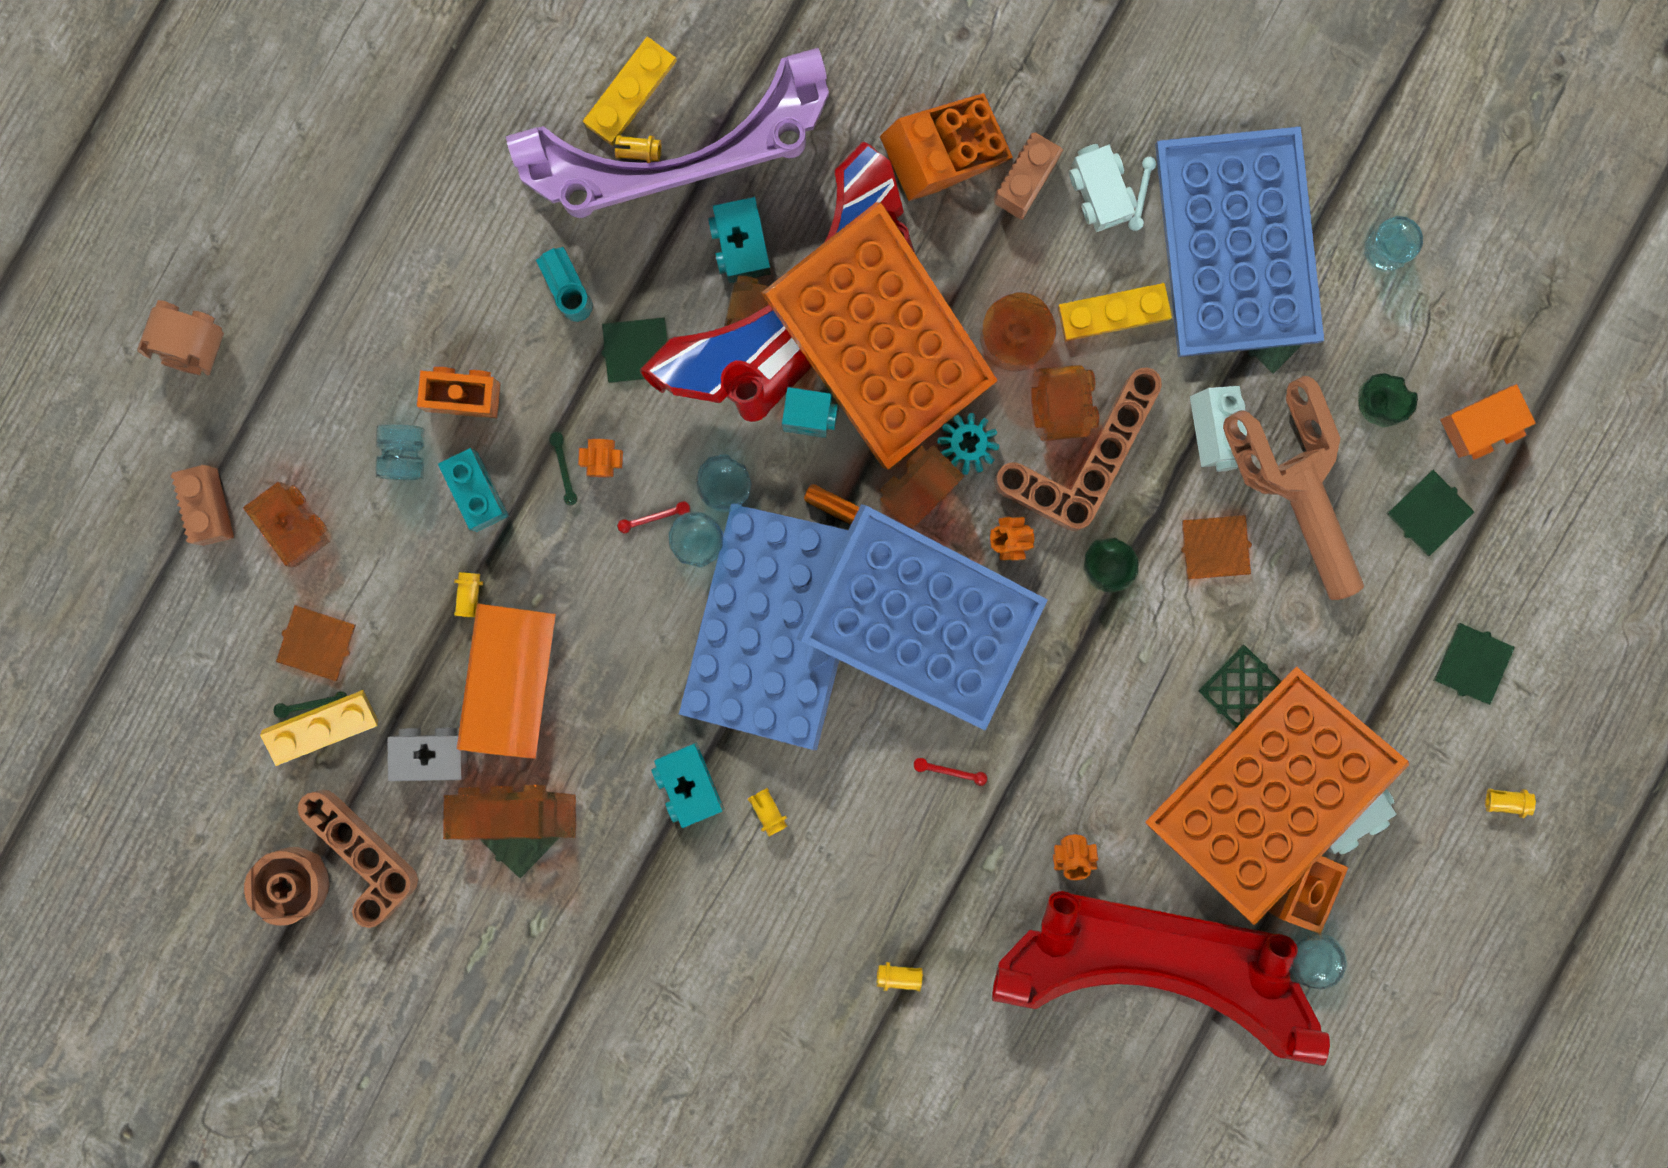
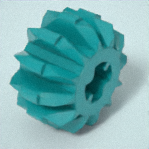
[937,413,999,475]

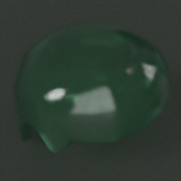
[1358,373,1418,428]
[1083,537,1139,593]

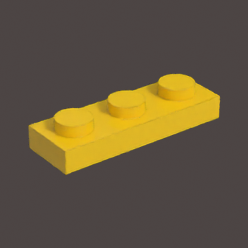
[582,36,677,146]
[1057,283,1172,342]
[260,690,378,766]

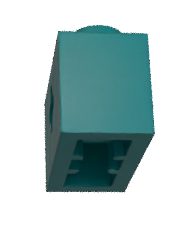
[708,197,771,283]
[782,387,838,438]
[438,448,509,532]
[651,742,724,828]

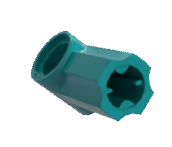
[536,247,593,322]

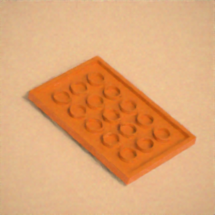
[761,202,998,470]
[1145,666,1409,925]

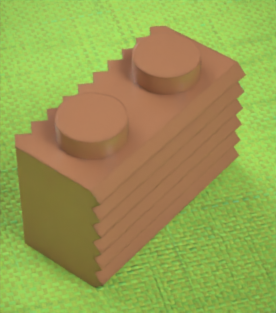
[993,132,1063,220]
[170,465,234,546]

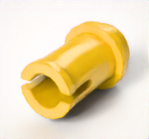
[615,135,662,163]
[454,572,483,617]
[747,788,788,837]
[1485,789,1536,818]
[876,962,923,992]

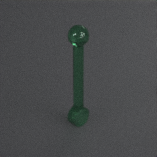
[549,432,578,506]
[273,691,348,718]

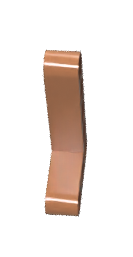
[994,367,1162,531]

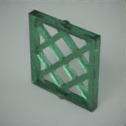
[1198,644,1282,728]

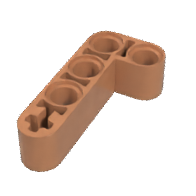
[298,790,418,928]

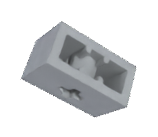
[388,728,468,781]

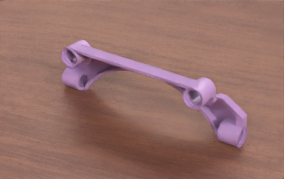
[506,48,829,218]

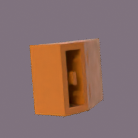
[880,93,1013,201]

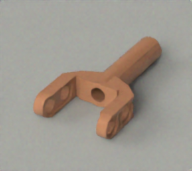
[1223,376,1364,600]

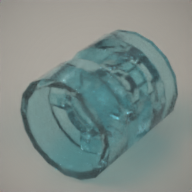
[1364,216,1423,272]
[375,425,425,480]

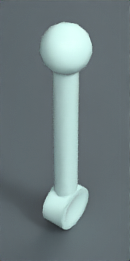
[1128,157,1156,231]

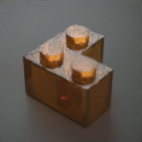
[879,445,965,529]

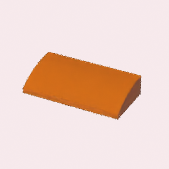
[456,603,556,759]

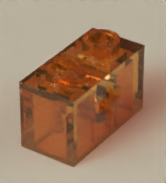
[243,482,330,568]

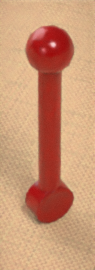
[617,501,690,533]
[914,758,988,786]

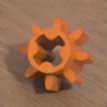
[578,439,623,478]
[990,517,1034,560]
[1053,834,1098,880]

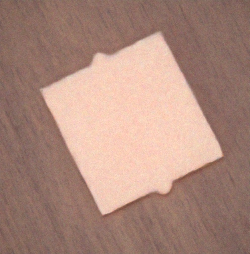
[1181,515,1252,580]
[276,605,356,681]

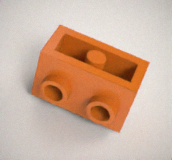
[417,367,501,419]
[1440,384,1536,460]

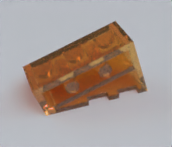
[443,785,576,840]

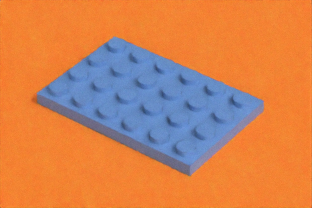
[1155,127,1324,357]
[679,504,848,750]
[796,504,1048,730]

